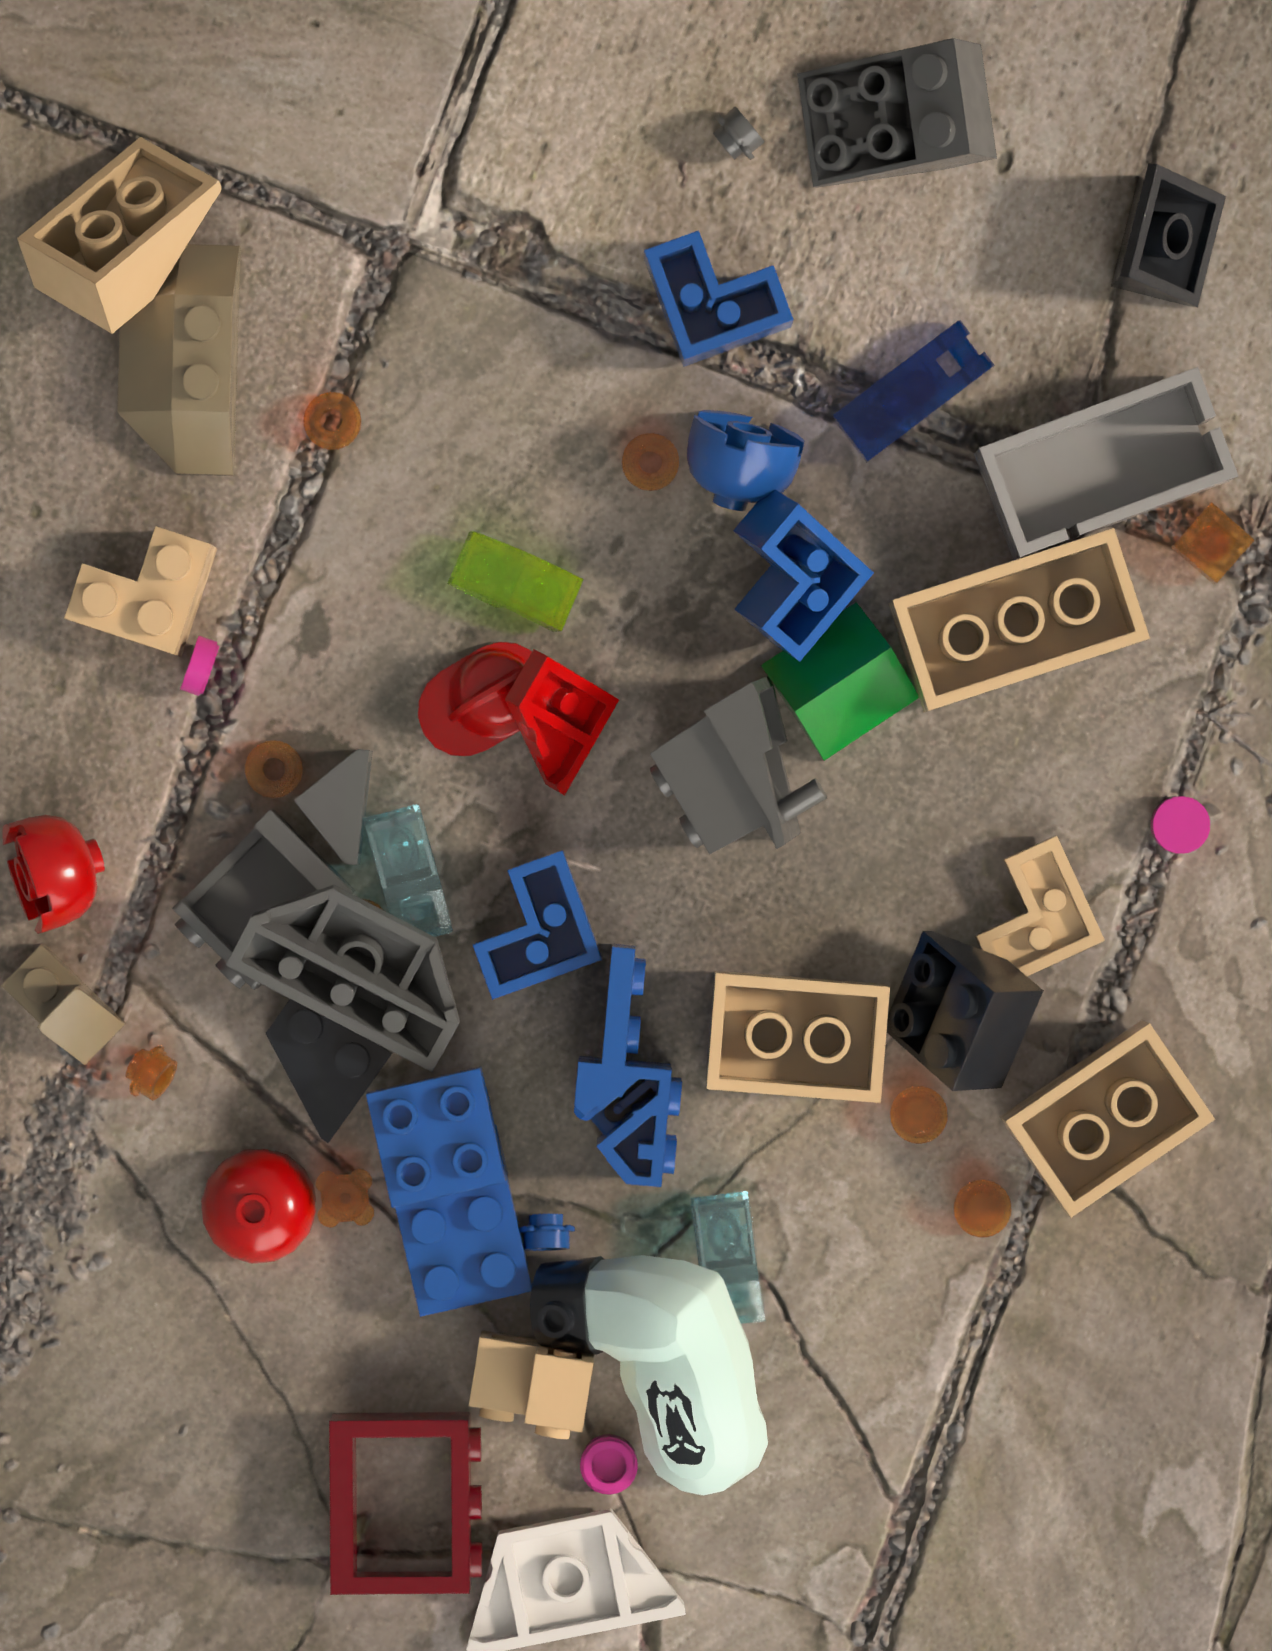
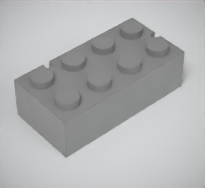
[974,367,1238,561]

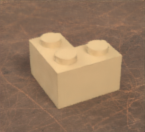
[64,526,217,657]
[469,1331,594,1439]

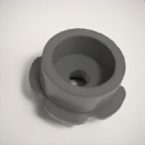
[713,106,764,160]

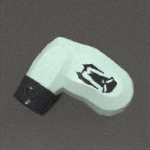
[530,1255,768,1495]

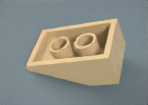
[17,137,222,334]

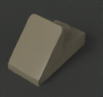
[1,944,126,1065]

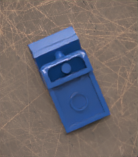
[574,944,682,1187]
[366,1066,532,1317]

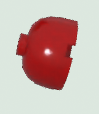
[2,815,105,934]
[201,1149,316,1264]

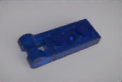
[832,320,995,463]

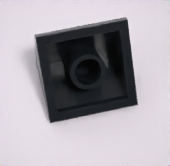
[1111,163,1226,307]

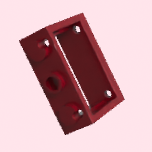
[329,1412,483,1595]

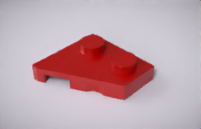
[505,649,619,796]

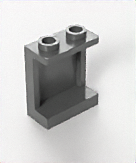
[172,810,356,990]

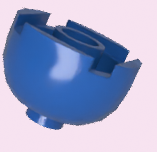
[687,410,805,511]

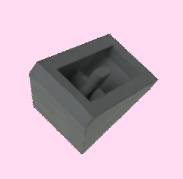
[294,749,373,865]

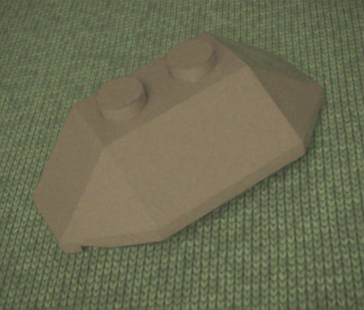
[117,244,241,476]

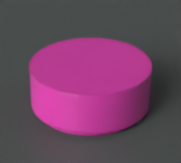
[180,636,219,696]
[1151,796,1210,854]
[580,1434,638,1495]

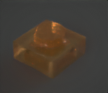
[1171,502,1255,584]

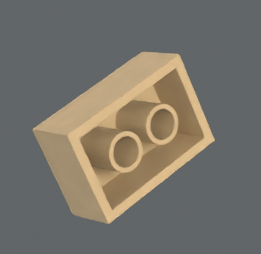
[705,971,890,1103]
[1000,1020,1215,1218]

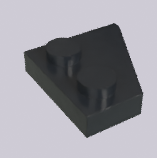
[266,999,394,1143]

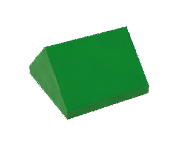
[761,602,919,761]

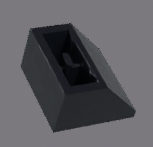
[887,931,1044,1091]

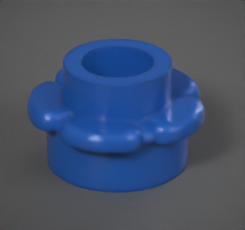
[519,1214,575,1251]

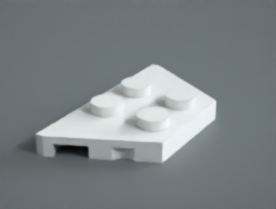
[466,1509,686,1651]

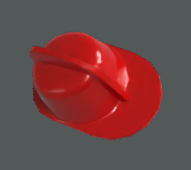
[418,642,532,756]

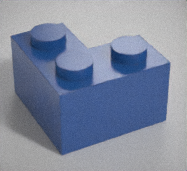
[644,230,794,367]
[733,490,874,662]
[473,850,602,1000]

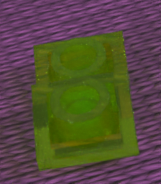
[447,531,584,632]

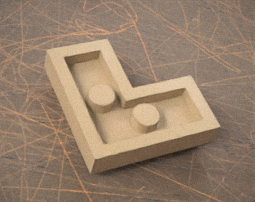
[975,836,1105,976]

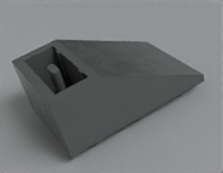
[797,38,997,188]

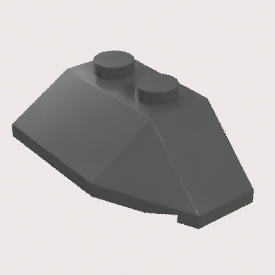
[226,885,460,1072]

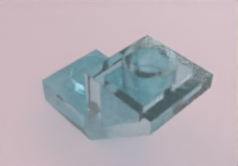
[363,803,453,937]
[691,1191,766,1324]

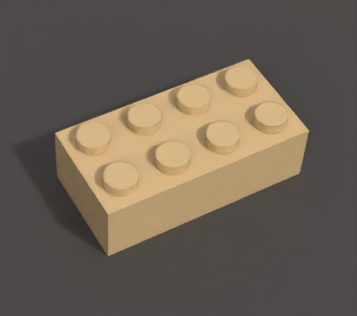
[888,528,1150,713]

